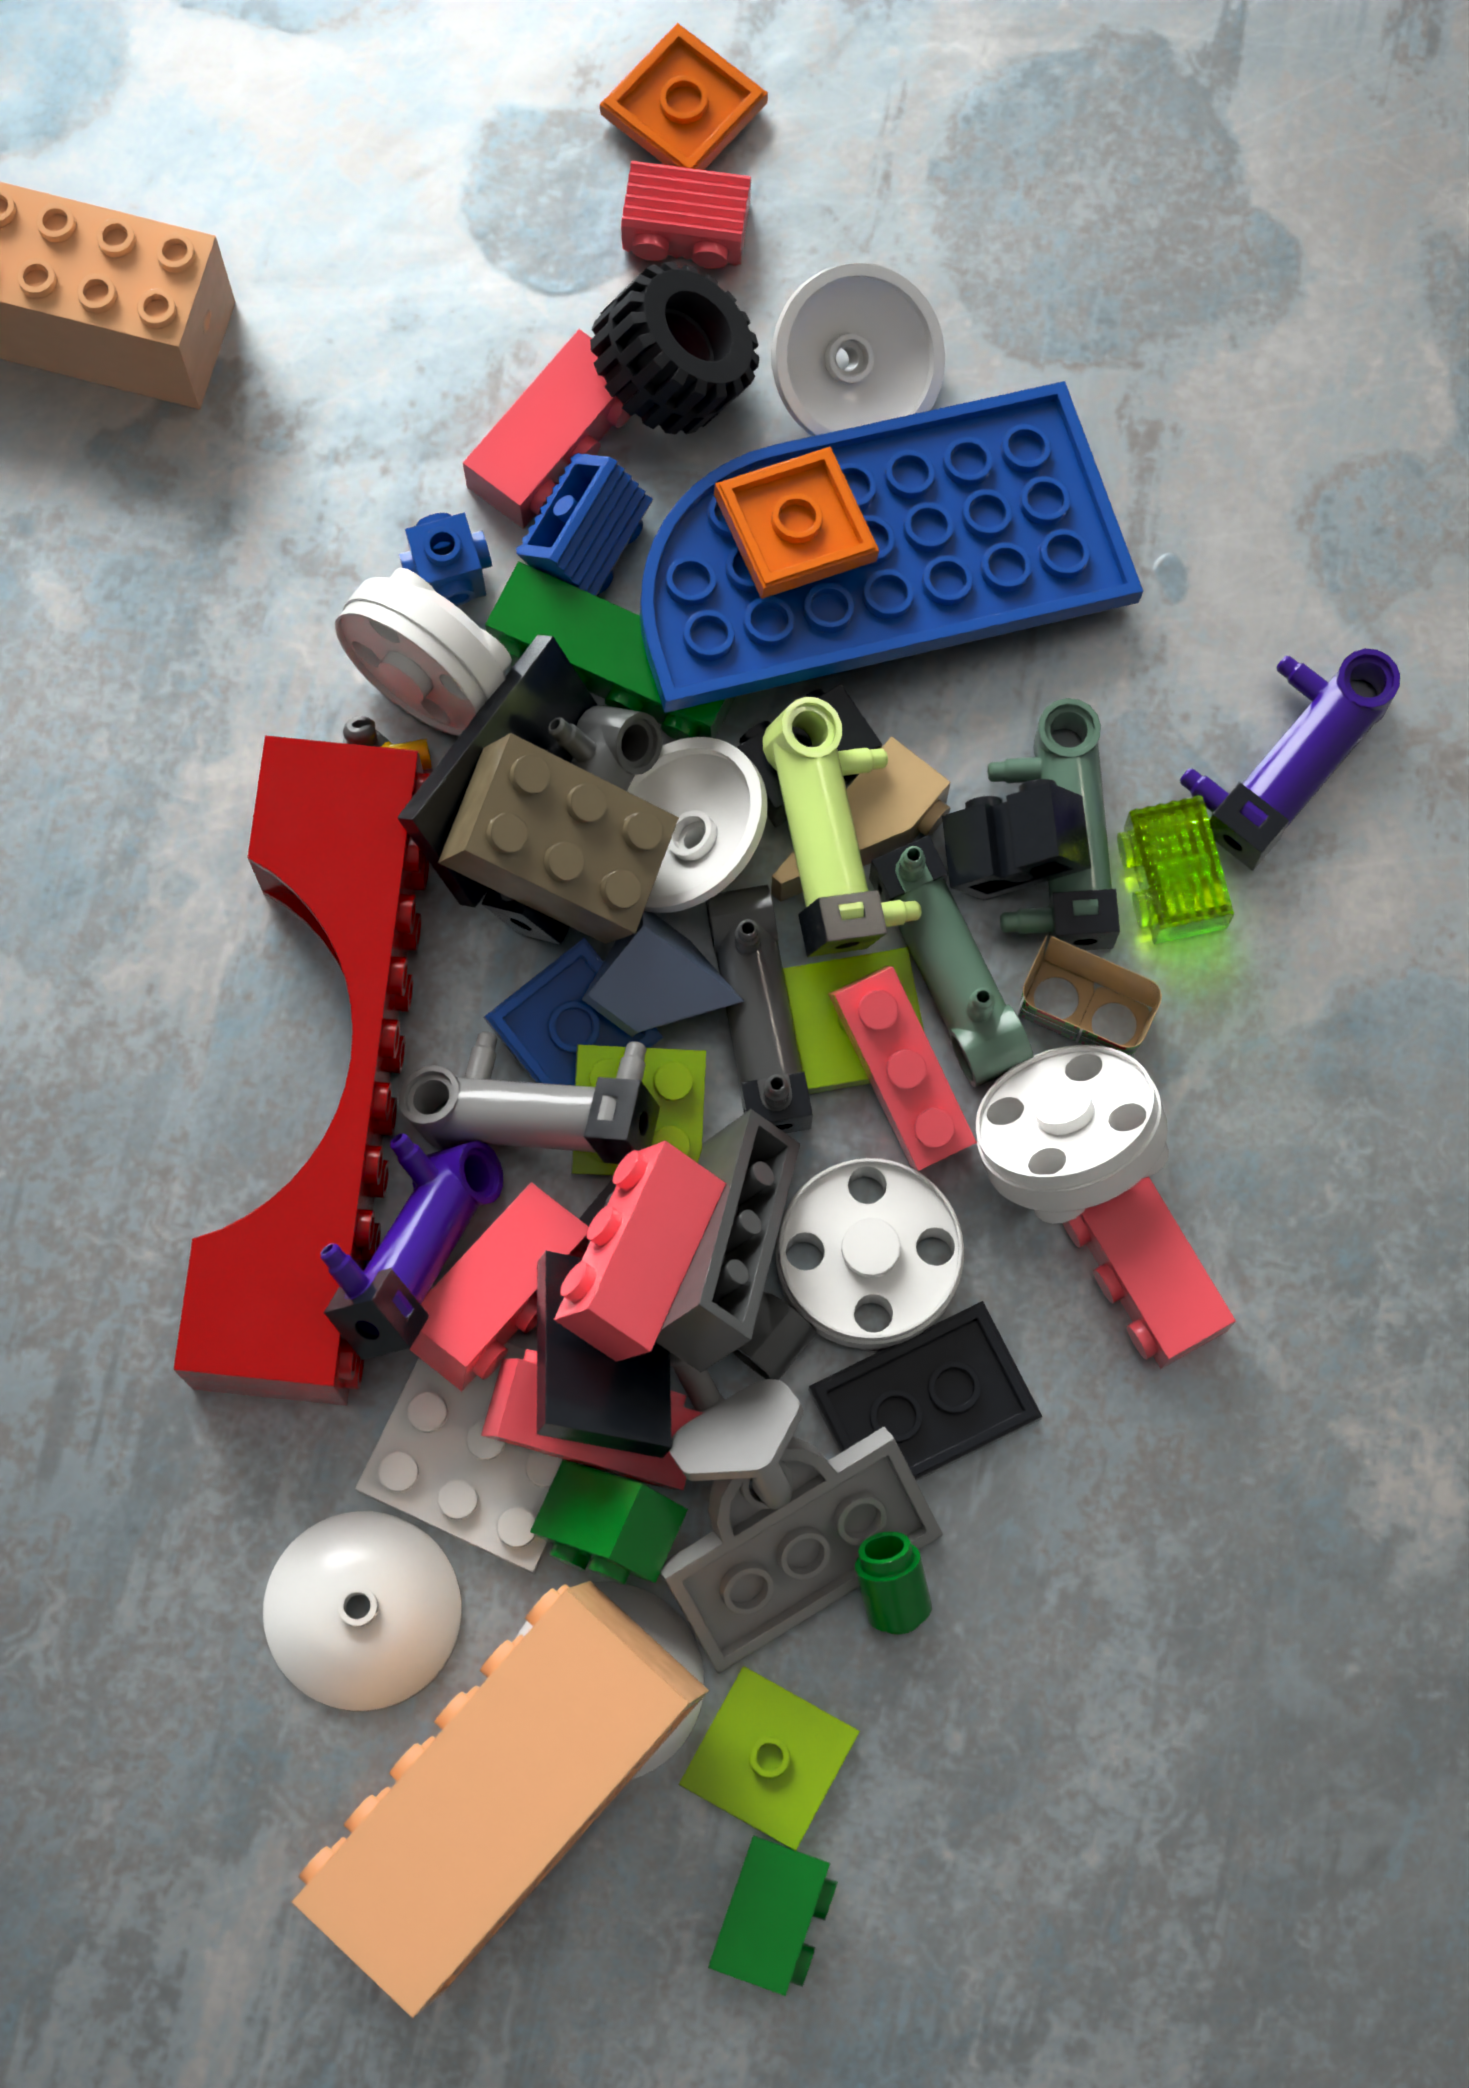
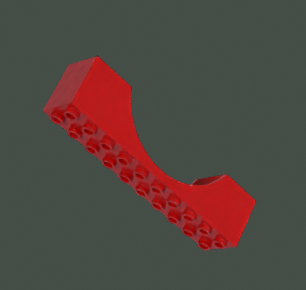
[173,735,431,1406]

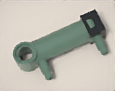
[988,698,1120,950]
[869,835,1034,1088]

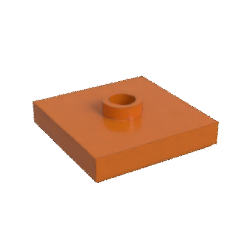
[600,23,768,170]
[714,446,879,599]

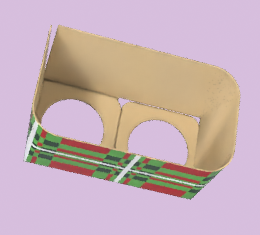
[1017,935,1162,1057]

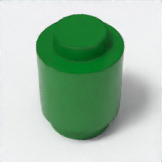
[855,1531,932,1635]

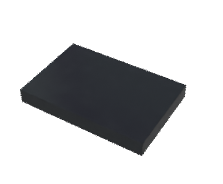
[537,1251,672,1458]
[808,1301,1043,1481]

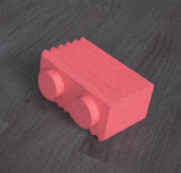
[621,161,751,269]

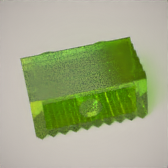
[1117,795,1235,944]

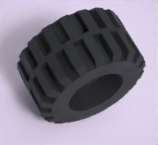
[590,262,759,435]

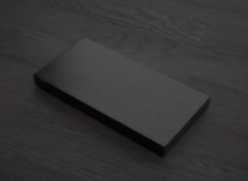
[397,635,598,908]

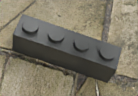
[656,1109,800,1372]

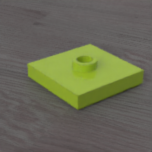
[783,947,924,1094]
[678,1666,860,1851]

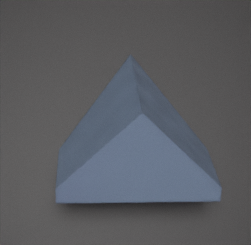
[582,911,744,1037]

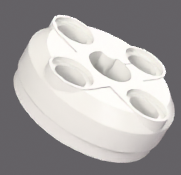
[335,568,512,736]
[976,1045,1169,1224]
[775,1158,964,1352]

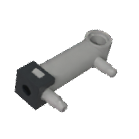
[399,1031,660,1164]

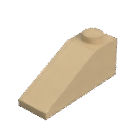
[771,736,951,902]

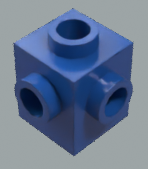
[399,512,492,606]

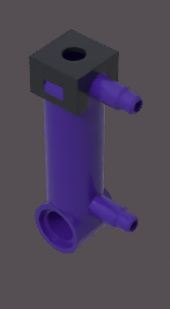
[1180,648,1400,871]
[321,1133,503,1360]

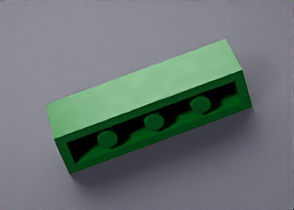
[485,561,736,740]

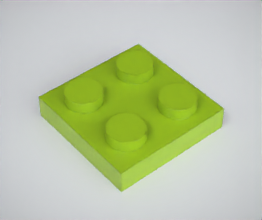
[571,1045,706,1175]

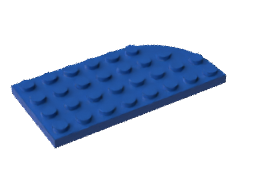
[640,381,1143,713]

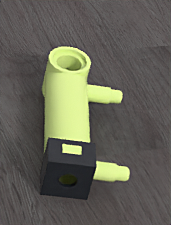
[763,697,922,957]

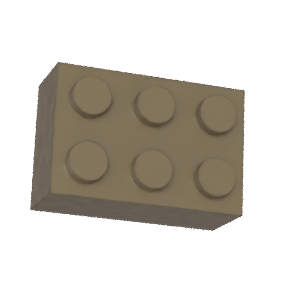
[438,733,679,944]

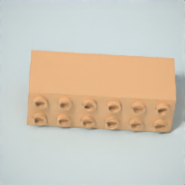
[0,182,236,409]
[292,1581,709,2018]

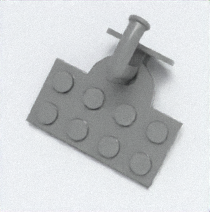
[660,1352,943,1674]

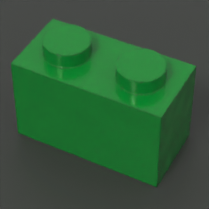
[530,1460,688,1585]
[708,1835,838,1996]

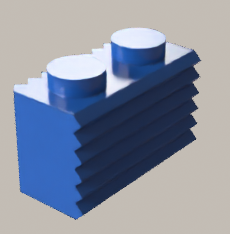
[516,453,653,596]

